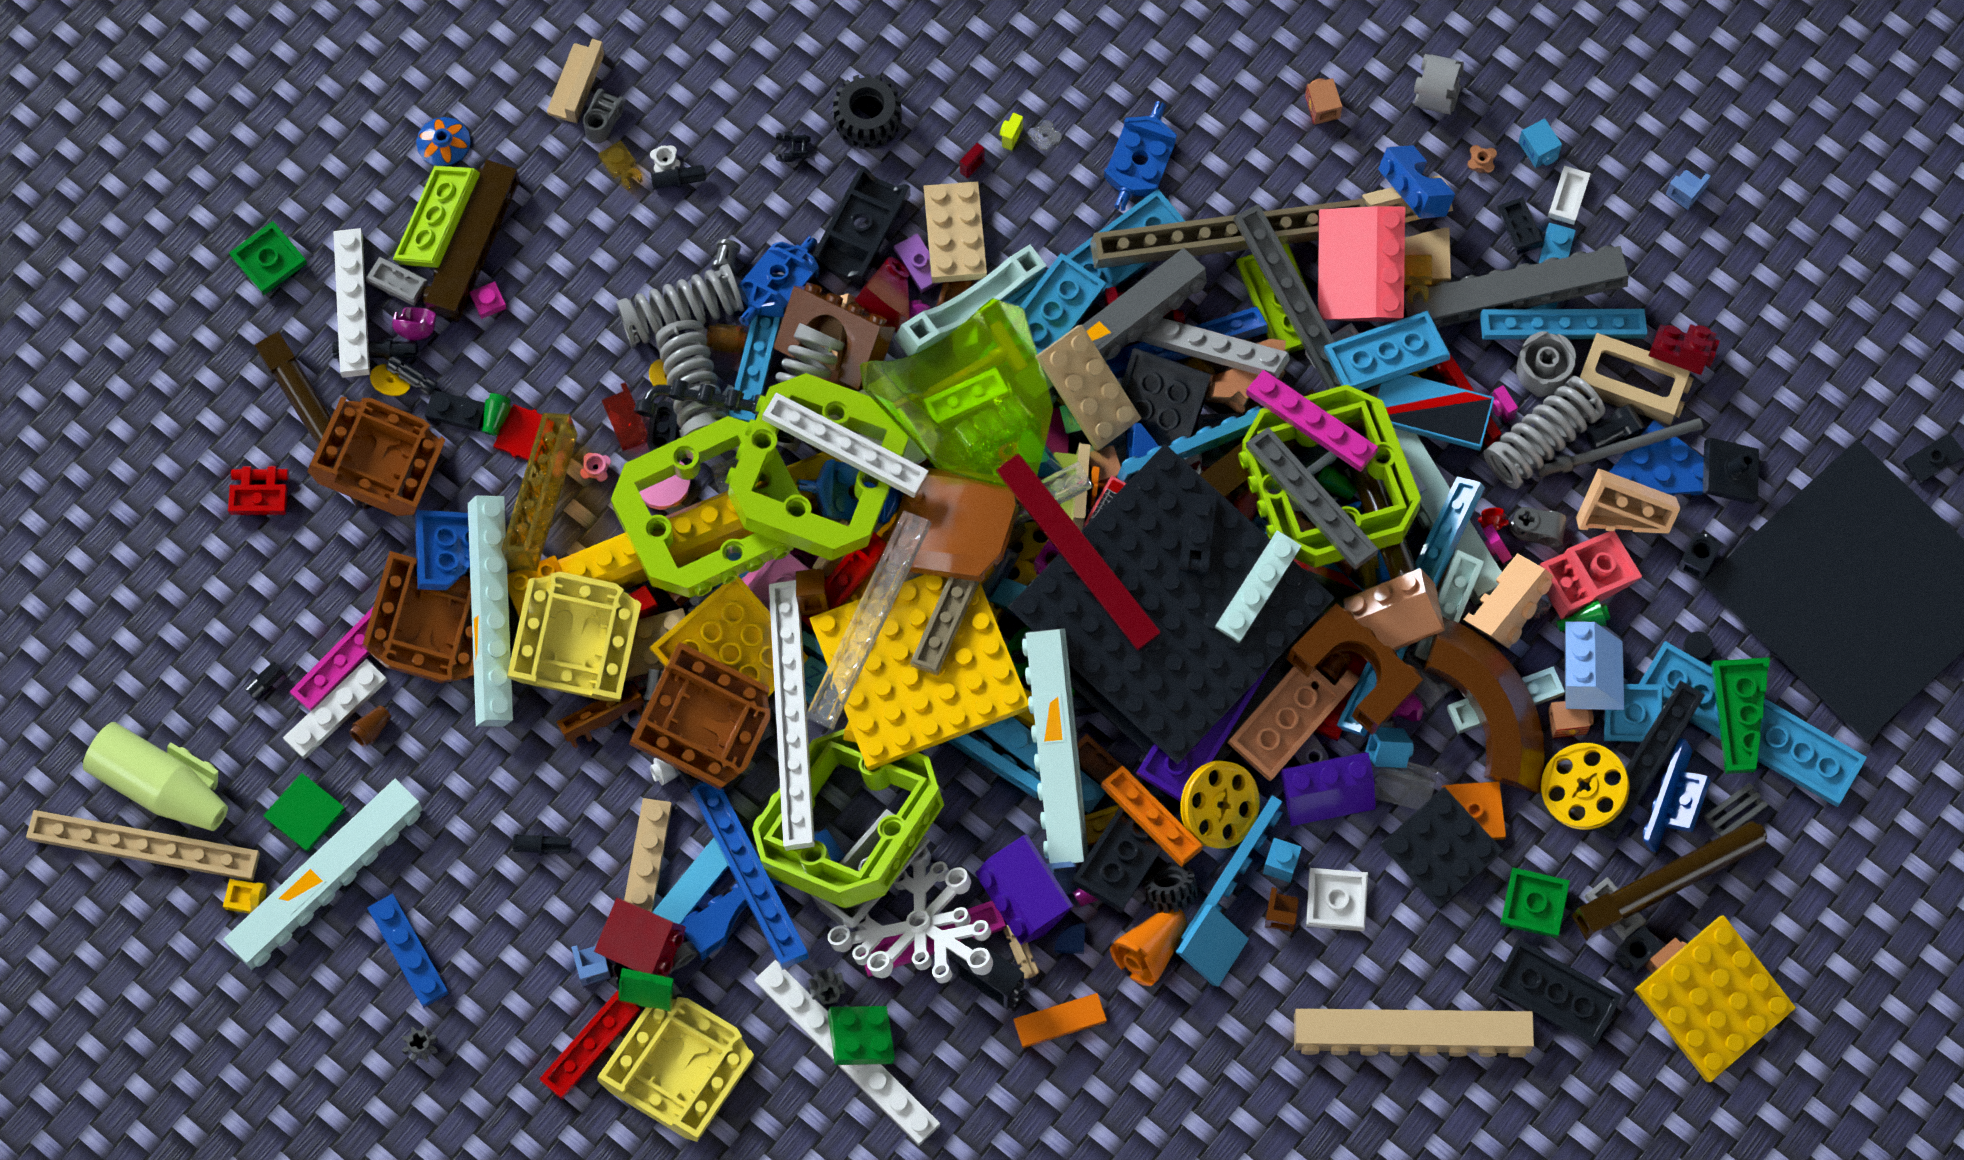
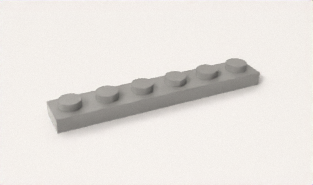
[1136,318,1290,379]

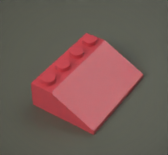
[1318,206,1405,322]

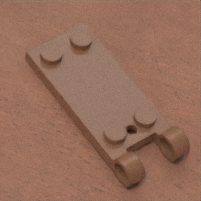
[1227,666,1360,781]

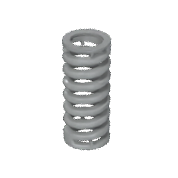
[616,264,744,348]
[655,320,727,437]
[775,323,845,452]
[1484,376,1605,489]

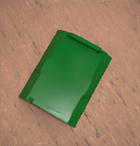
[618,968,673,1012]

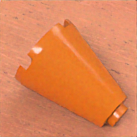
[1110,908,1187,986]

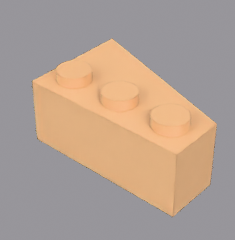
[1576,468,1680,534]
[1463,553,1554,649]

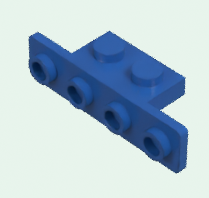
[1643,738,1710,852]

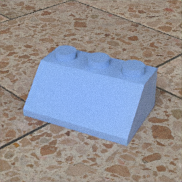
[1565,622,1624,710]

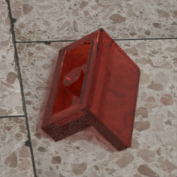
[601,382,647,451]

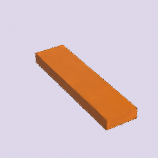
[1101,765,1203,867]

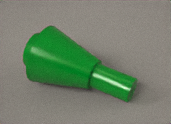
[1556,599,1610,632]

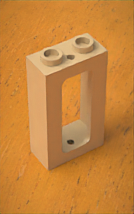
[1576,333,1694,425]

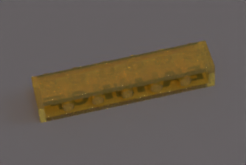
[501,413,578,571]

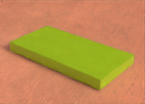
[393,166,480,268]
[1236,244,1312,354]

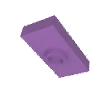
[894,233,942,293]

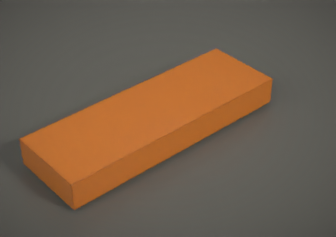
[1013,993,1107,1049]

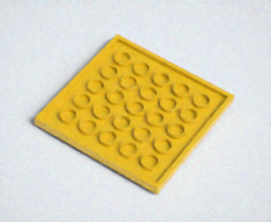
[809,574,1029,771]

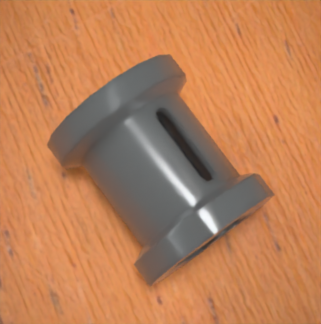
[711,239,741,274]

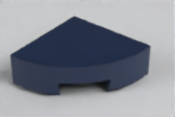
[1055,923,1085,954]

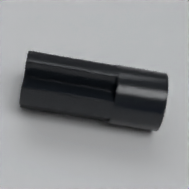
[244,661,285,700]

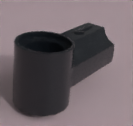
[1585,404,1646,449]

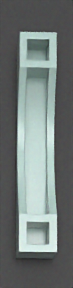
[895,245,1047,360]

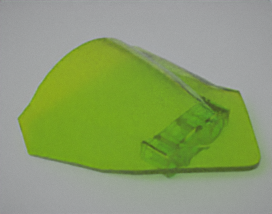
[860,298,1053,487]

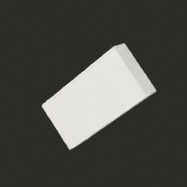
[1548,166,1591,225]

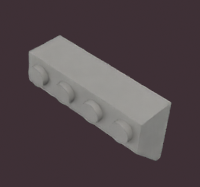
[811,809,930,928]

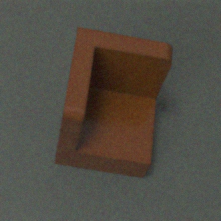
[796,568,829,616]
[1264,887,1299,932]

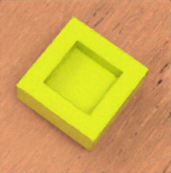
[999,113,1023,151]

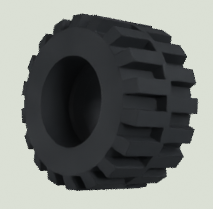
[833,74,902,149]

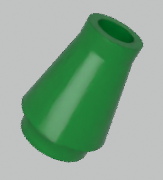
[482,393,512,436]
[1316,465,1357,501]

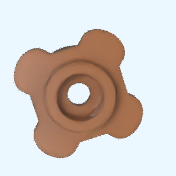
[1467,145,1497,173]

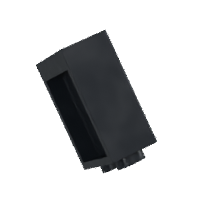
[949,937,1026,1010]

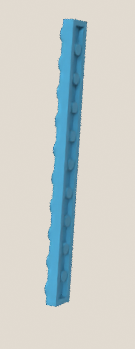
[1337,476,1485,737]
[802,631,1041,799]

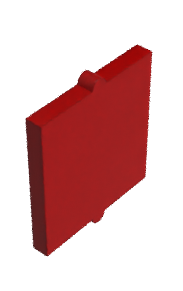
[493,404,556,464]

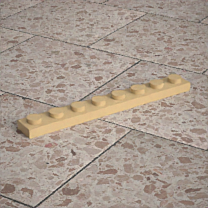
[26,810,260,881]

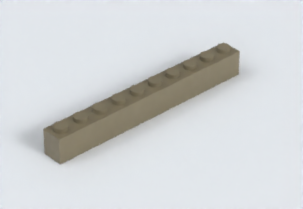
[1090,199,1366,269]

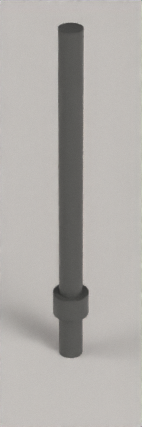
[1538,418,1703,477]

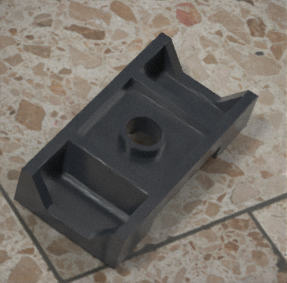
[812,165,911,286]

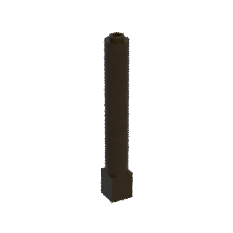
[254,331,373,509]
[1345,420,1417,580]
[1572,821,1767,941]

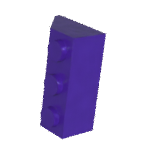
[1279,752,1376,826]
[975,834,1073,945]

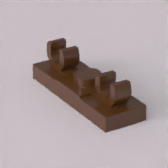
[556,684,645,748]

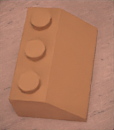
[1343,568,1445,661]

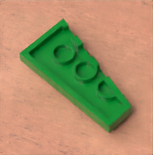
[1711,657,1770,774]

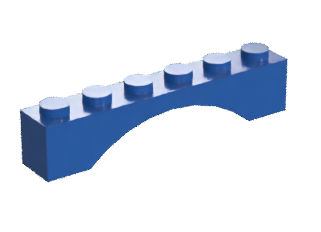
[681,828,846,960]

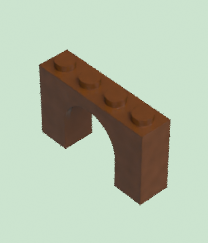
[773,283,896,390]
[1287,603,1423,735]

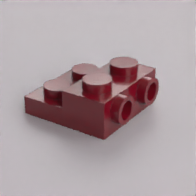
[1648,324,1720,375]

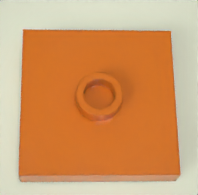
[1441,781,1506,840]

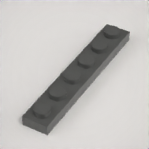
[1246,427,1378,570]

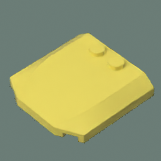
[507,572,641,702]
[597,997,754,1142]

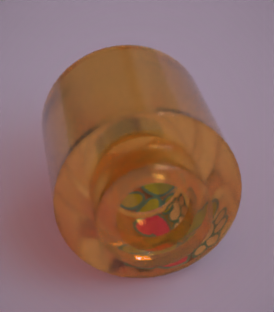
[706,323,748,354]

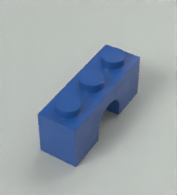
[1378,145,1455,218]

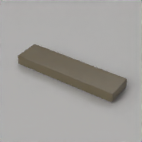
[910,577,980,676]

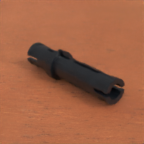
[332,339,418,361]

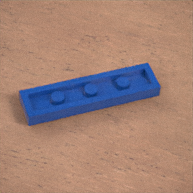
[367,893,449,1008]

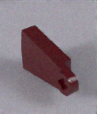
[854,257,910,333]

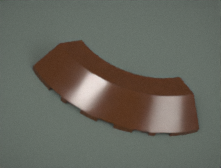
[1424,617,1545,794]

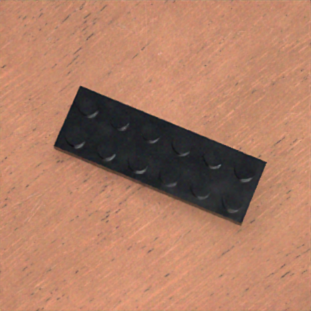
[1071,777,1199,913]

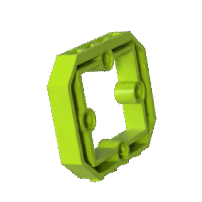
[725,373,909,561]
[1239,384,1421,568]
[611,416,802,598]
[752,729,944,908]

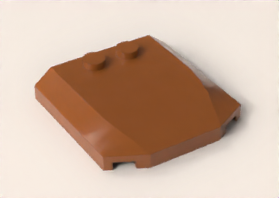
[307,397,446,516]
[885,467,1018,582]
[362,551,474,683]
[629,642,770,790]

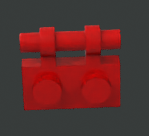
[228,466,289,515]

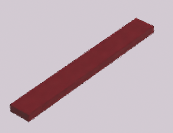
[996,453,1160,651]

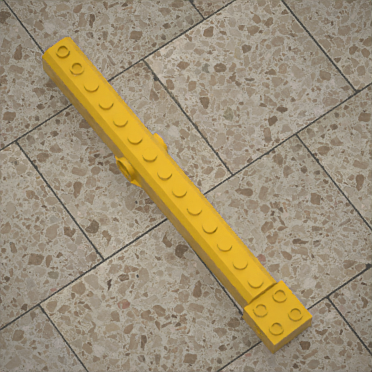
[507,411,940,620]

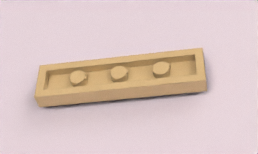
[624,798,672,912]

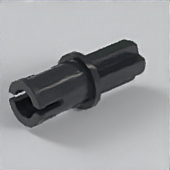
[651,165,707,190]
[513,833,572,856]

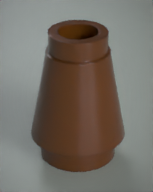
[349,705,391,747]

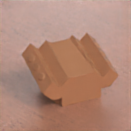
[1205,339,1286,413]

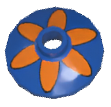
[416,117,471,167]

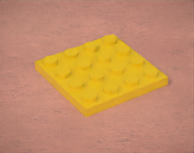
[649,576,809,696]
[1634,915,1796,1082]

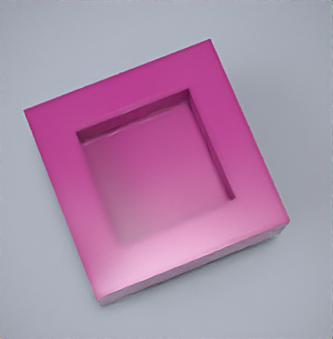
[469,281,507,319]
[1492,385,1518,423]
[1482,524,1512,563]

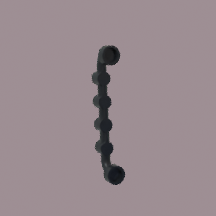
[634,379,795,444]

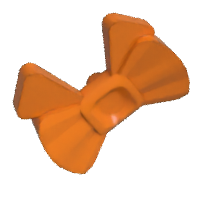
[1087,466,1105,508]

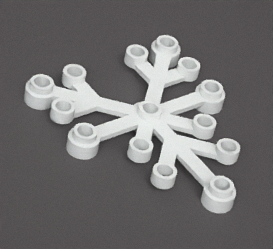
[828,846,993,983]

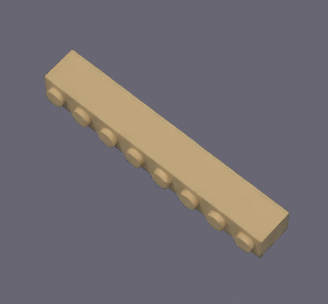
[1294,1009,1534,1057]

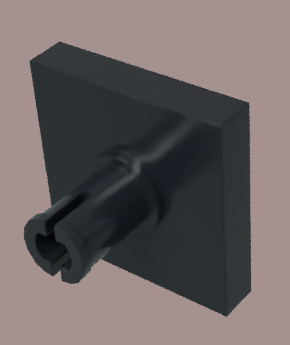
[1703,438,1759,504]

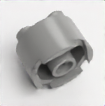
[1414,54,1464,115]
[1516,331,1576,397]

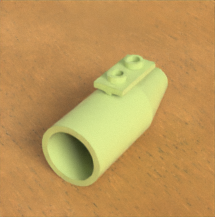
[83,722,228,831]

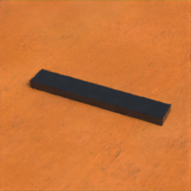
[1593,680,1705,842]

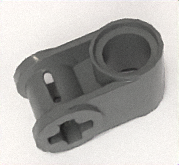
[583,88,626,143]
[1509,507,1566,547]

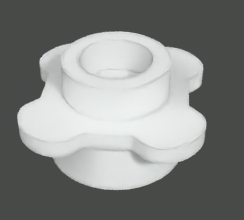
[650,145,680,172]

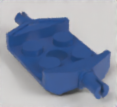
[1104,101,1177,211]
[737,236,819,326]
[796,459,904,524]

